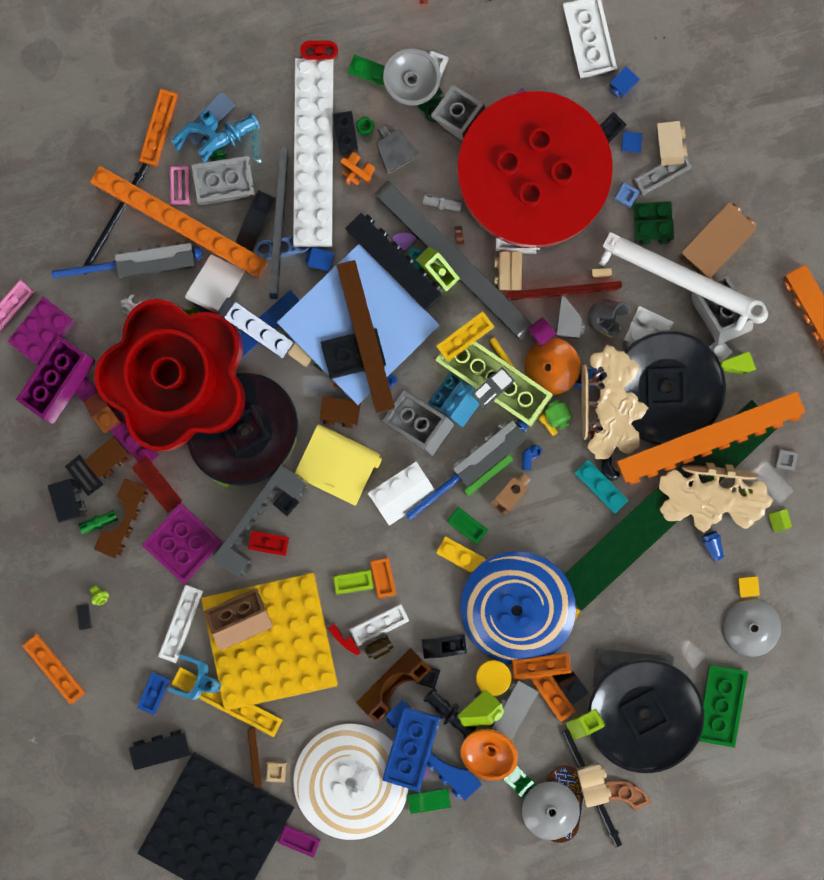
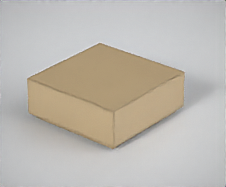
[591,268,612,279]
[266,761,287,783]

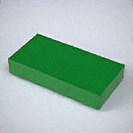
[447,507,488,545]

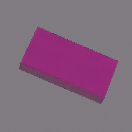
[278,824,321,857]

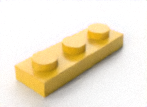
[437,311,495,362]

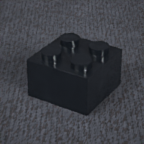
[47,479,87,523]

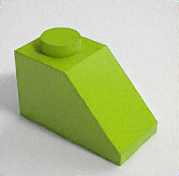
[458,689,504,726]

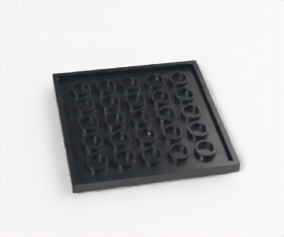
[137,752,295,880]

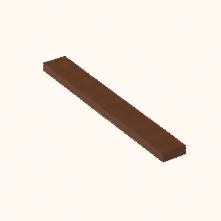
[336,260,395,414]

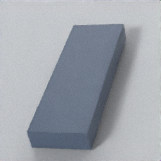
[187,92,236,147]

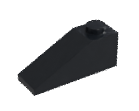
[235,190,276,252]

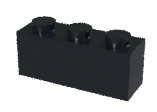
[129,729,192,770]

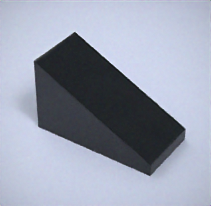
[77,604,93,630]

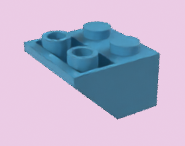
[428,372,480,427]

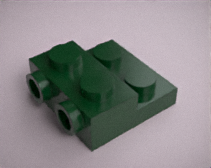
[633,201,674,245]

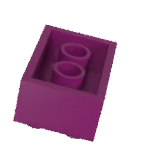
[7,297,76,365]

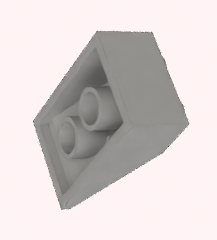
[382,390,454,456]

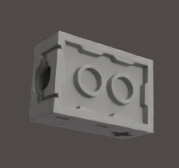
[192,156,255,205]

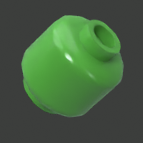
[544,400,573,430]

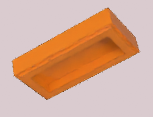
[370,557,397,599]

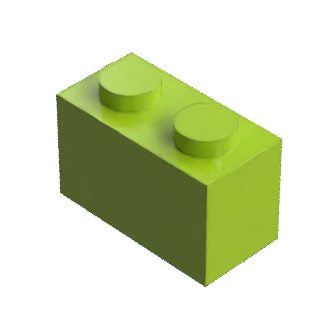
[415,247,460,292]

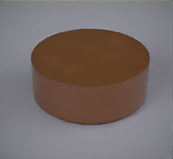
[454,225,464,245]

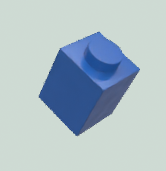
[609,66,640,99]
[305,247,335,273]

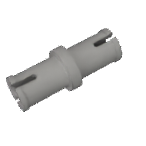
[423,193,463,212]

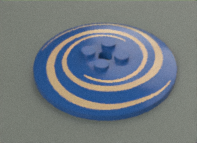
[460,551,576,664]

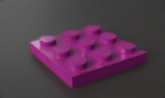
[142,503,223,584]

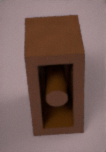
[319,396,361,429]
[84,436,130,479]

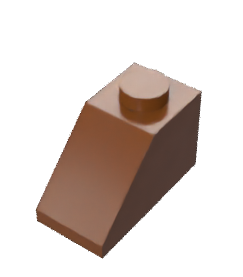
[84,392,122,434]

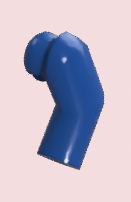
[522,445,542,470]

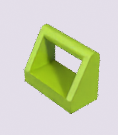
[720,351,756,375]

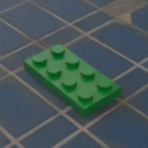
[699,665,748,748]

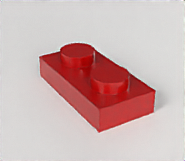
[248,530,290,556]

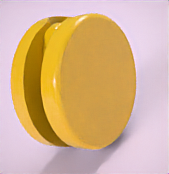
[475,660,511,696]

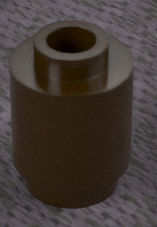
[364,634,394,660]

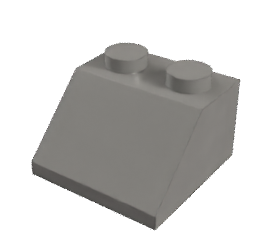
[431,85,486,141]

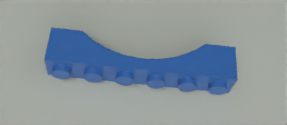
[386,699,482,801]

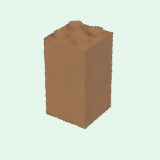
[677,202,757,279]

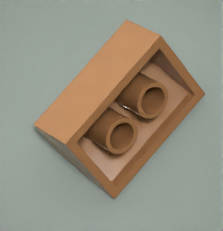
[204,588,273,651]

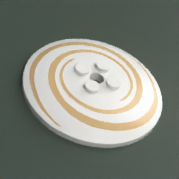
[294,724,408,840]

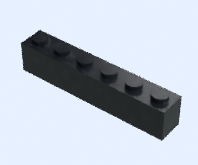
[345,213,443,312]

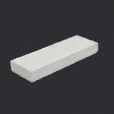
[349,604,409,646]

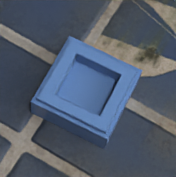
[614,182,640,208]

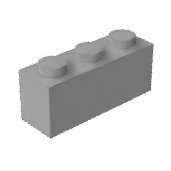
[489,680,539,741]

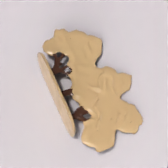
[581,345,648,459]

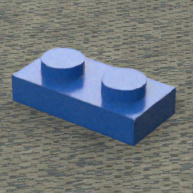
[137,672,170,715]

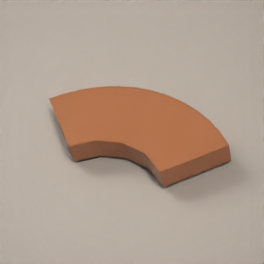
[604,780,652,811]

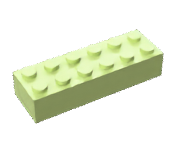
[435,329,553,427]

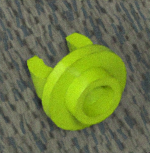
[90,585,109,606]

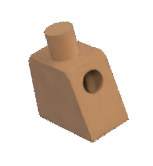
[490,472,531,516]

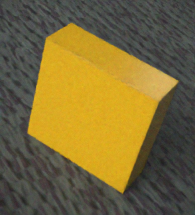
[738,576,760,597]

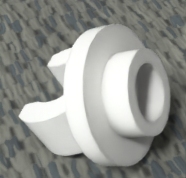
[121,294,142,315]

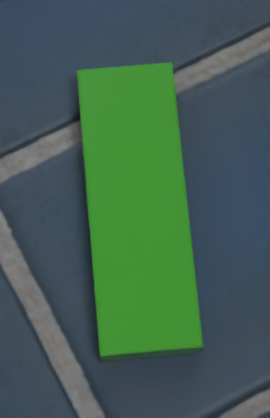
[464,455,513,496]

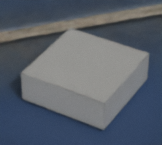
[775,449,798,472]

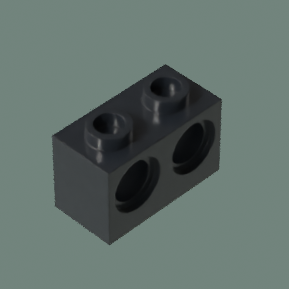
[333,111,359,155]

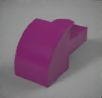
[527,317,556,347]

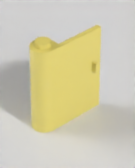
[295,424,382,506]

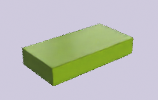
[333,570,374,595]

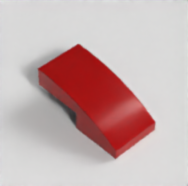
[328,624,361,655]

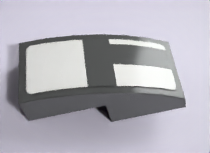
[471,367,515,409]

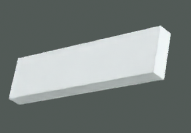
[158,584,204,663]

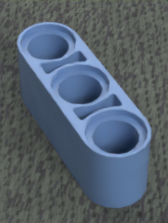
[255,236,311,260]

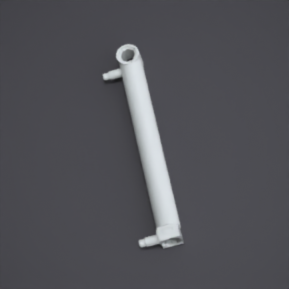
[599,232,768,331]

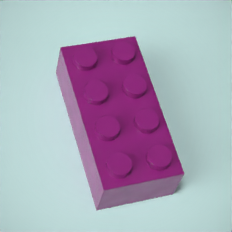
[16,335,96,424]

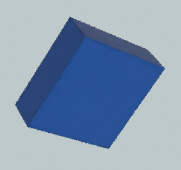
[621,131,642,153]

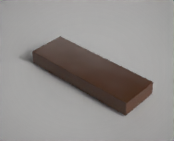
[247,727,263,787]

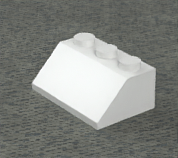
[368,462,435,525]

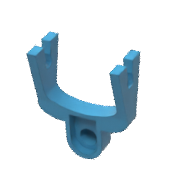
[171,110,219,163]
[168,654,221,700]

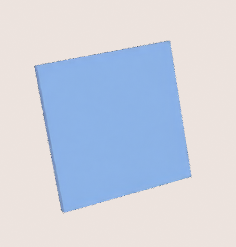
[277,244,440,406]

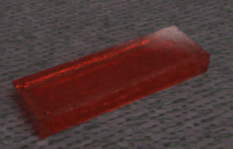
[132,456,182,513]

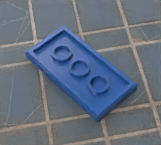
[382,706,441,792]

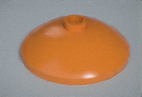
[525,338,581,395]
[461,729,518,780]

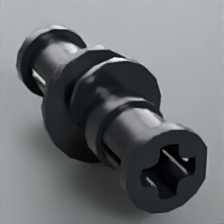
[423,688,477,739]

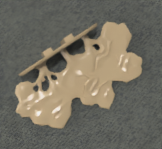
[659,462,773,533]

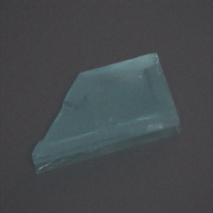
[251,127,261,163]

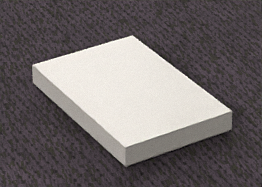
[185,254,245,313]

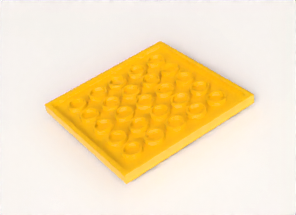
[201,573,338,711]

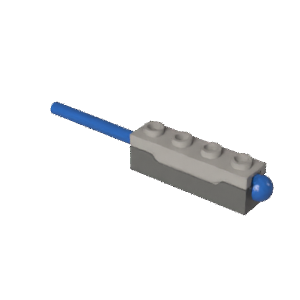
[52,240,203,279]
[405,420,528,520]

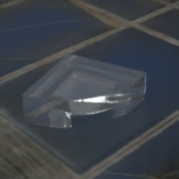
[686,642,706,670]

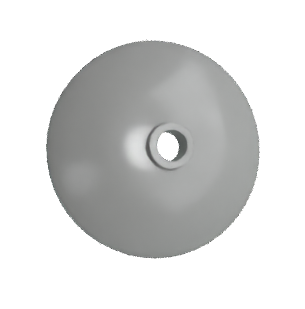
[383,49,441,105]
[723,599,781,657]
[522,781,580,840]

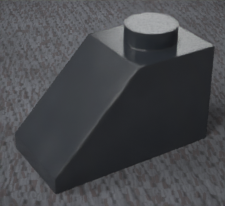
[422,634,467,659]
[552,669,589,704]

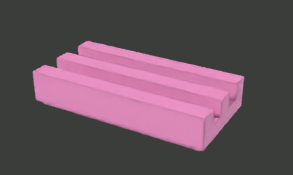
[170,166,190,205]

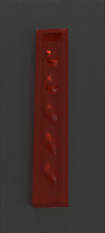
[506,281,622,301]

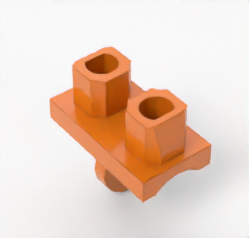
[340,151,375,185]

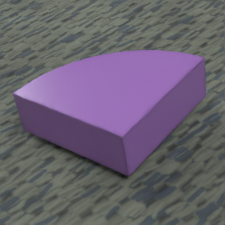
[391,233,418,252]

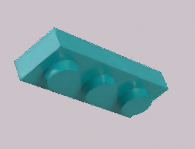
[574,460,629,514]

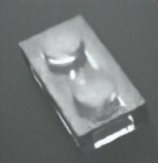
[756,463,794,504]

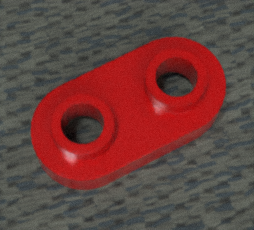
[300,40,338,60]

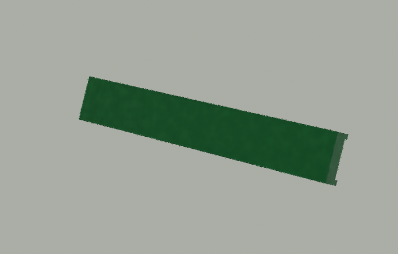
[564,400,778,611]

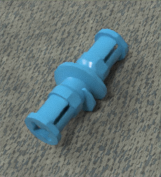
[202,112,260,155]

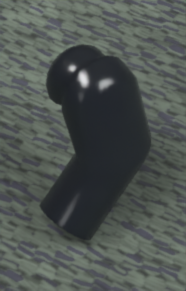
[601,455,620,481]

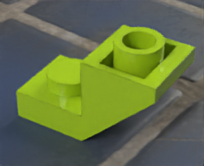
[565,708,605,740]

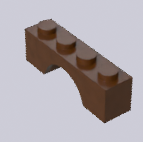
[94,479,149,558]
[356,648,431,724]

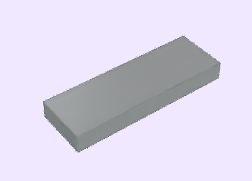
[633,156,693,196]

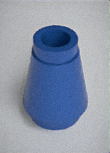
[702,531,724,561]

